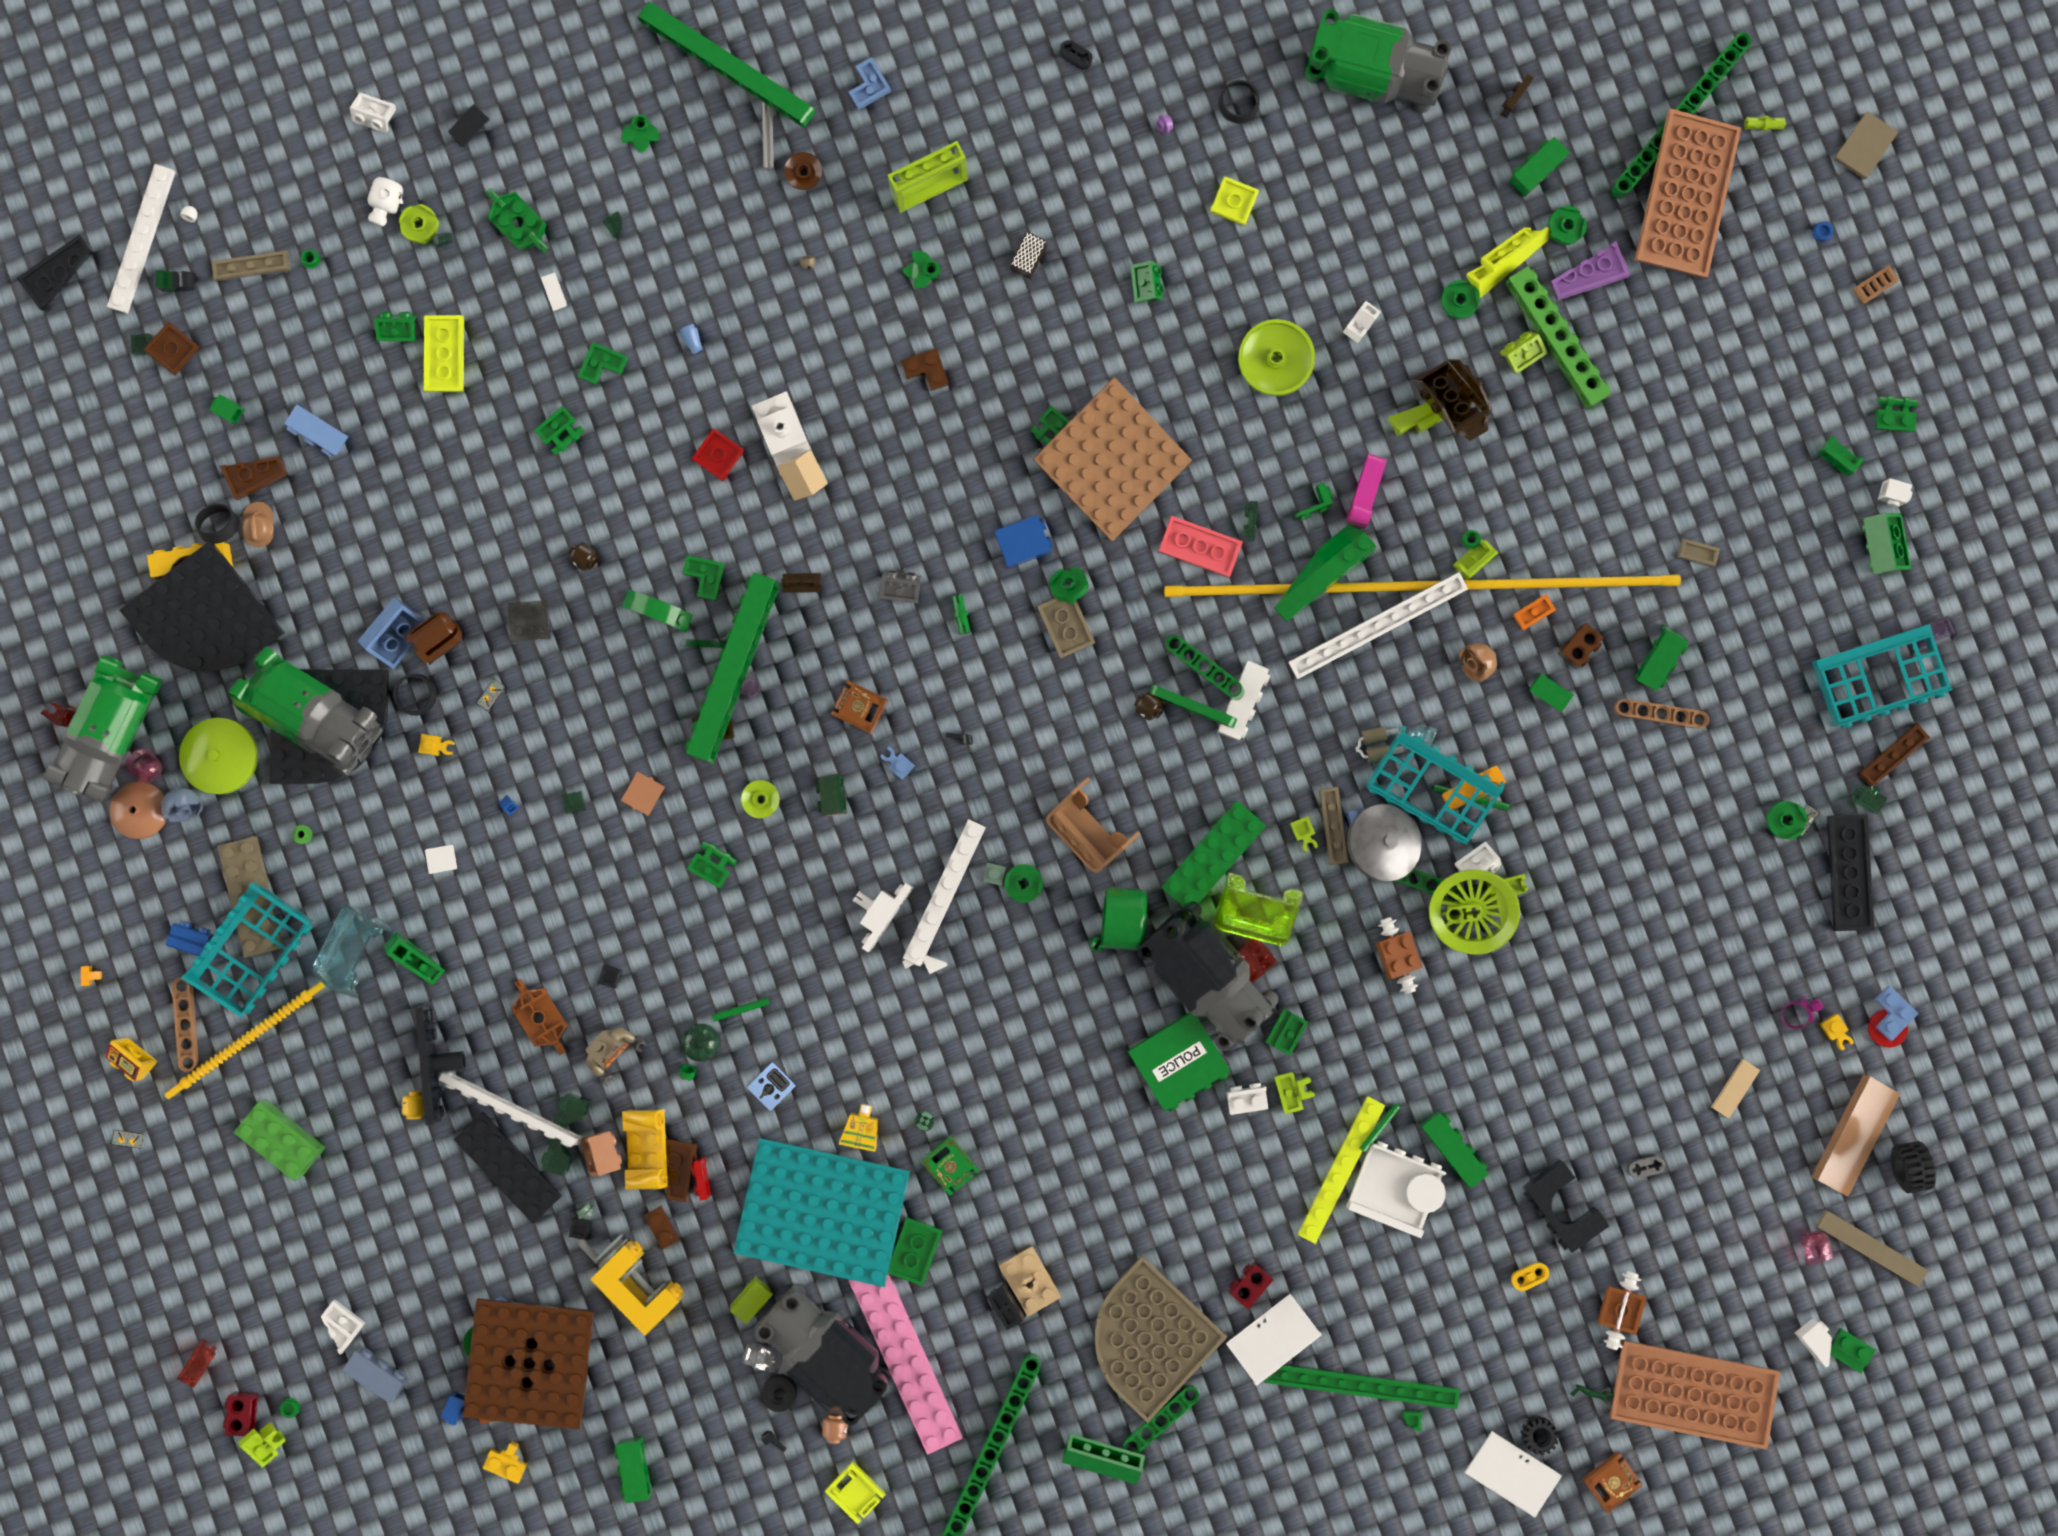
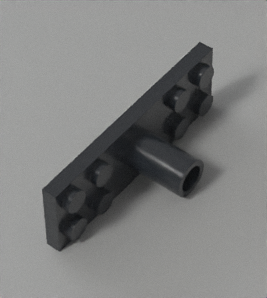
[415,1005,466,1125]

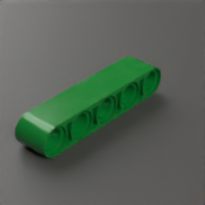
[1165,635,1245,700]

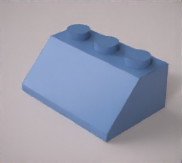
[358,597,425,669]

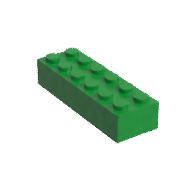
[1160,800,1266,913]

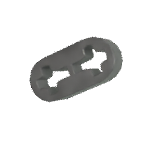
[1627,1155,1665,1178]

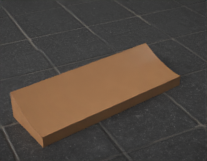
[1811,1075,1900,1197]

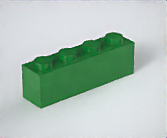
[1419,1111,1489,1189]
[1062,1433,1145,1485]

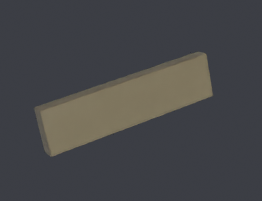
[211,250,291,282]
[1319,787,1349,865]

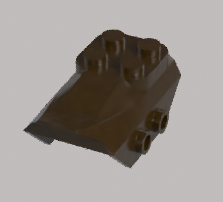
[1411,359,1493,441]

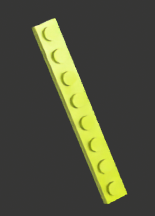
[1297,1096,1385,1244]

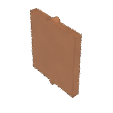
[621,771,665,816]

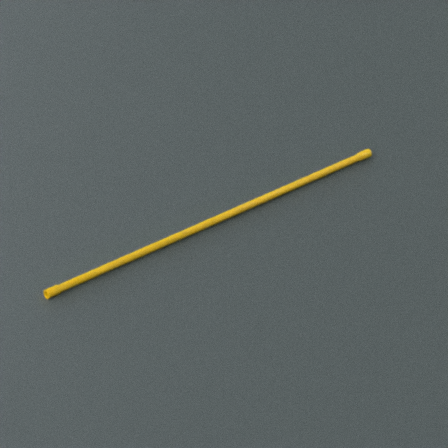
[1164,575,1681,597]

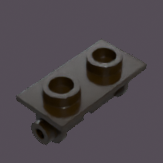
[781,573,821,593]

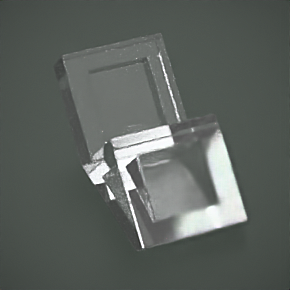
[742,1343,785,1374]

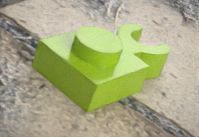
[1290,816,1318,852]

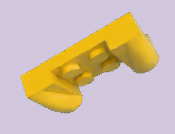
[622,1109,668,1190]

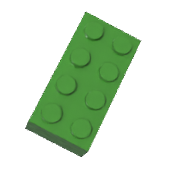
[233,1100,326,1181]

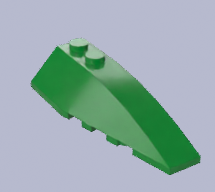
[1274,524,1377,623]

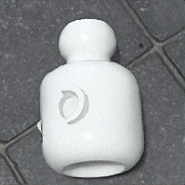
[368,177,403,227]

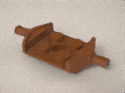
[511,979,569,1055]

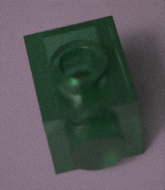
[1852,784,1887,814]

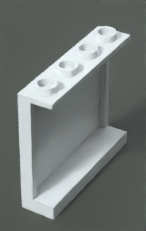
[1346,1141,1446,1238]

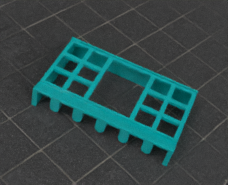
[1812,624,1953,729]
[1366,725,1504,845]
[181,881,313,1017]

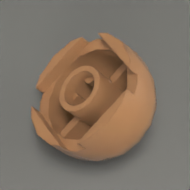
[1459,643,1497,682]

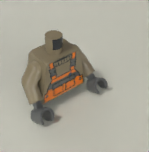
[585,1027,647,1087]

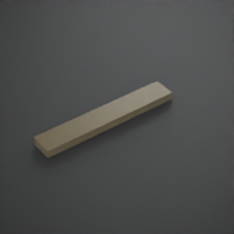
[1816,1210,1929,1287]

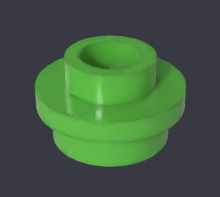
[292,825,312,844]

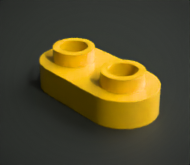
[1511,1262,1549,1291]

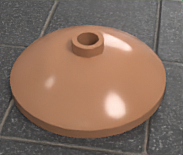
[110,782,167,839]

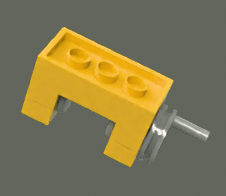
[577,1234,685,1336]

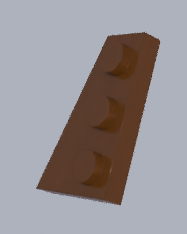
[666,1138,697,1202]

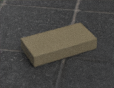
[1677,538,1720,567]

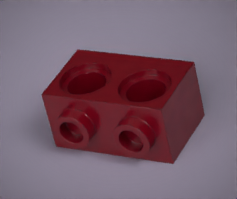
[1229,1262,1273,1310]
[223,1391,258,1437]

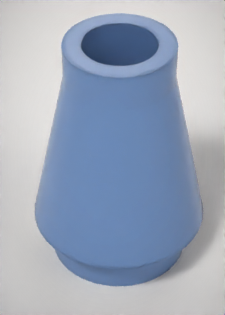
[680,324,703,354]

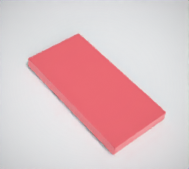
[1158,516,1243,578]

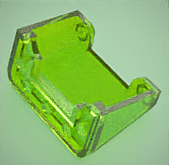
[1214,872,1304,946]

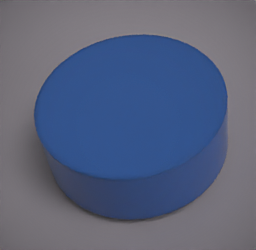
[1812,222,1834,242]

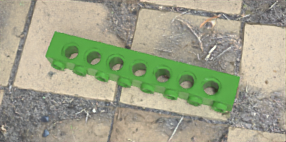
[1505,266,1611,409]

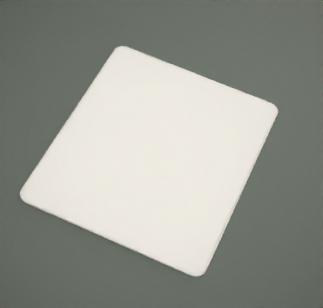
[425,845,457,874]

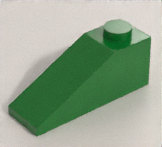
[384,932,445,985]

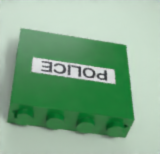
[1127,1012,1230,1112]

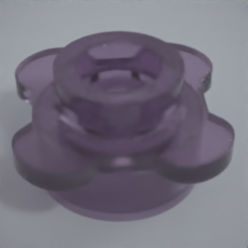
[740,677,760,698]

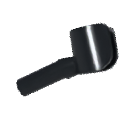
[946,733,973,745]
[761,1431,787,1452]

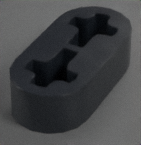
[1060,40,1093,70]

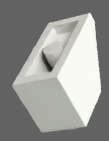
[1795,1318,1832,1368]

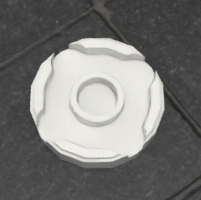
[1406,1173,1446,1213]

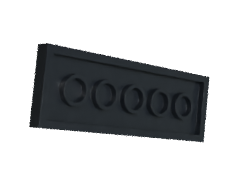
[1827,814,1875,931]
[454,1112,562,1224]

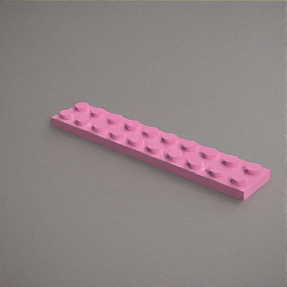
[848,1274,963,1455]

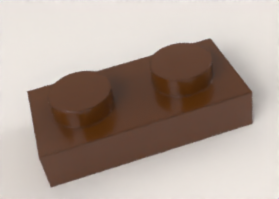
[644,1205,680,1250]

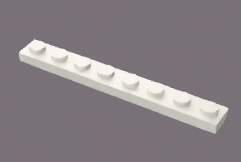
[107,164,175,314]
[903,819,986,967]
[439,1072,583,1147]

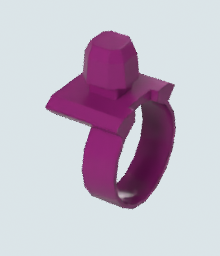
[1781,996,1823,1029]

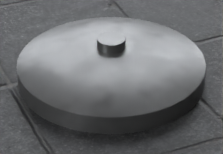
[1347,804,1421,882]

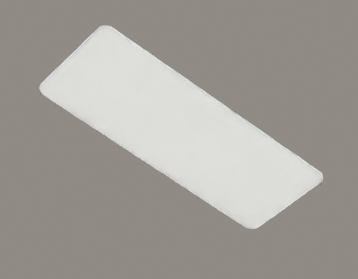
[541,273,567,311]

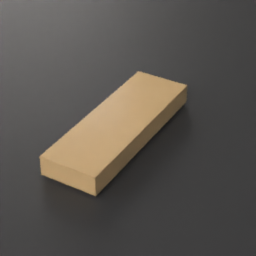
[1711,1059,1760,1119]

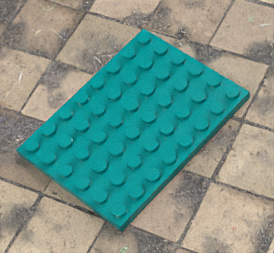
[733,1138,910,1287]

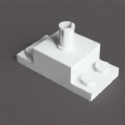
[752,391,812,477]
[853,883,914,952]

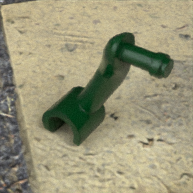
[1570,1384,1614,1404]

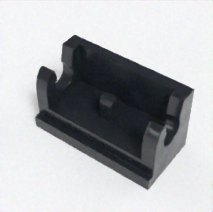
[448,104,490,148]
[987,1281,1026,1330]

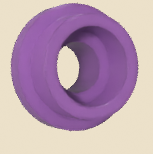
[1156,115,1173,134]

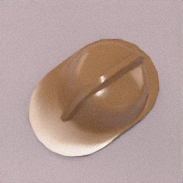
[242,502,274,547]

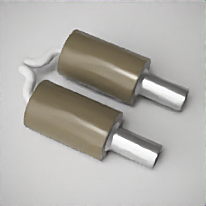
[1355,726,1404,764]

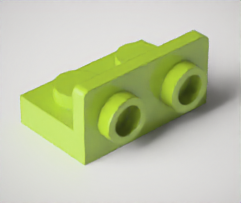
[1500,331,1548,374]

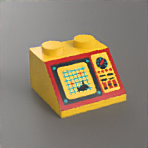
[106,1038,158,1081]

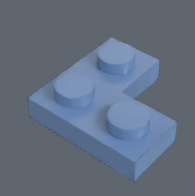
[849,57,891,110]
[1874,986,1919,1041]

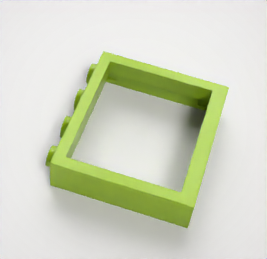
[888,141,968,213]

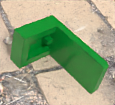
[1294,482,1333,521]

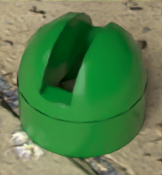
[1090,937,1104,952]
[680,1065,696,1081]

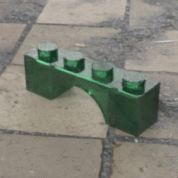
[541,1093,591,1176]

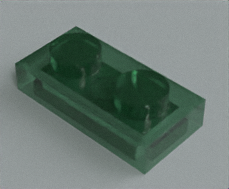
[1243,501,1258,542]

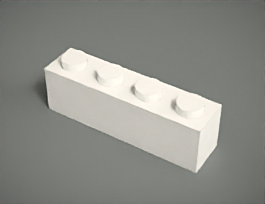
[1217,661,1270,741]

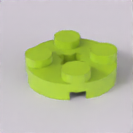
[399,204,439,244]

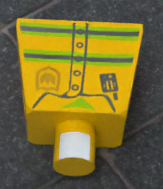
[839,1104,878,1152]

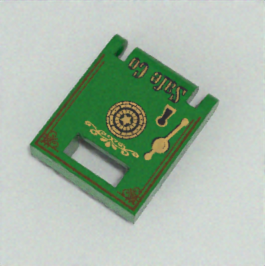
[921,1135,980,1196]

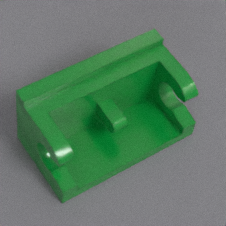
[1817,436,1864,476]
[1529,672,1574,712]

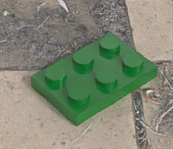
[888,1217,943,1286]

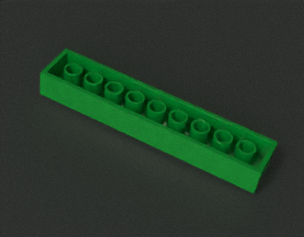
[685,572,779,765]

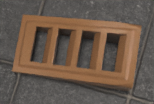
[1852,265,1899,305]

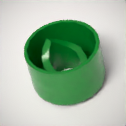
[1101,887,1147,951]

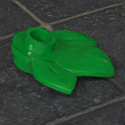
[621,115,659,153]
[903,251,941,288]

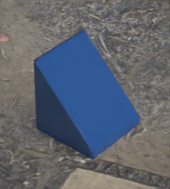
[499,795,519,816]

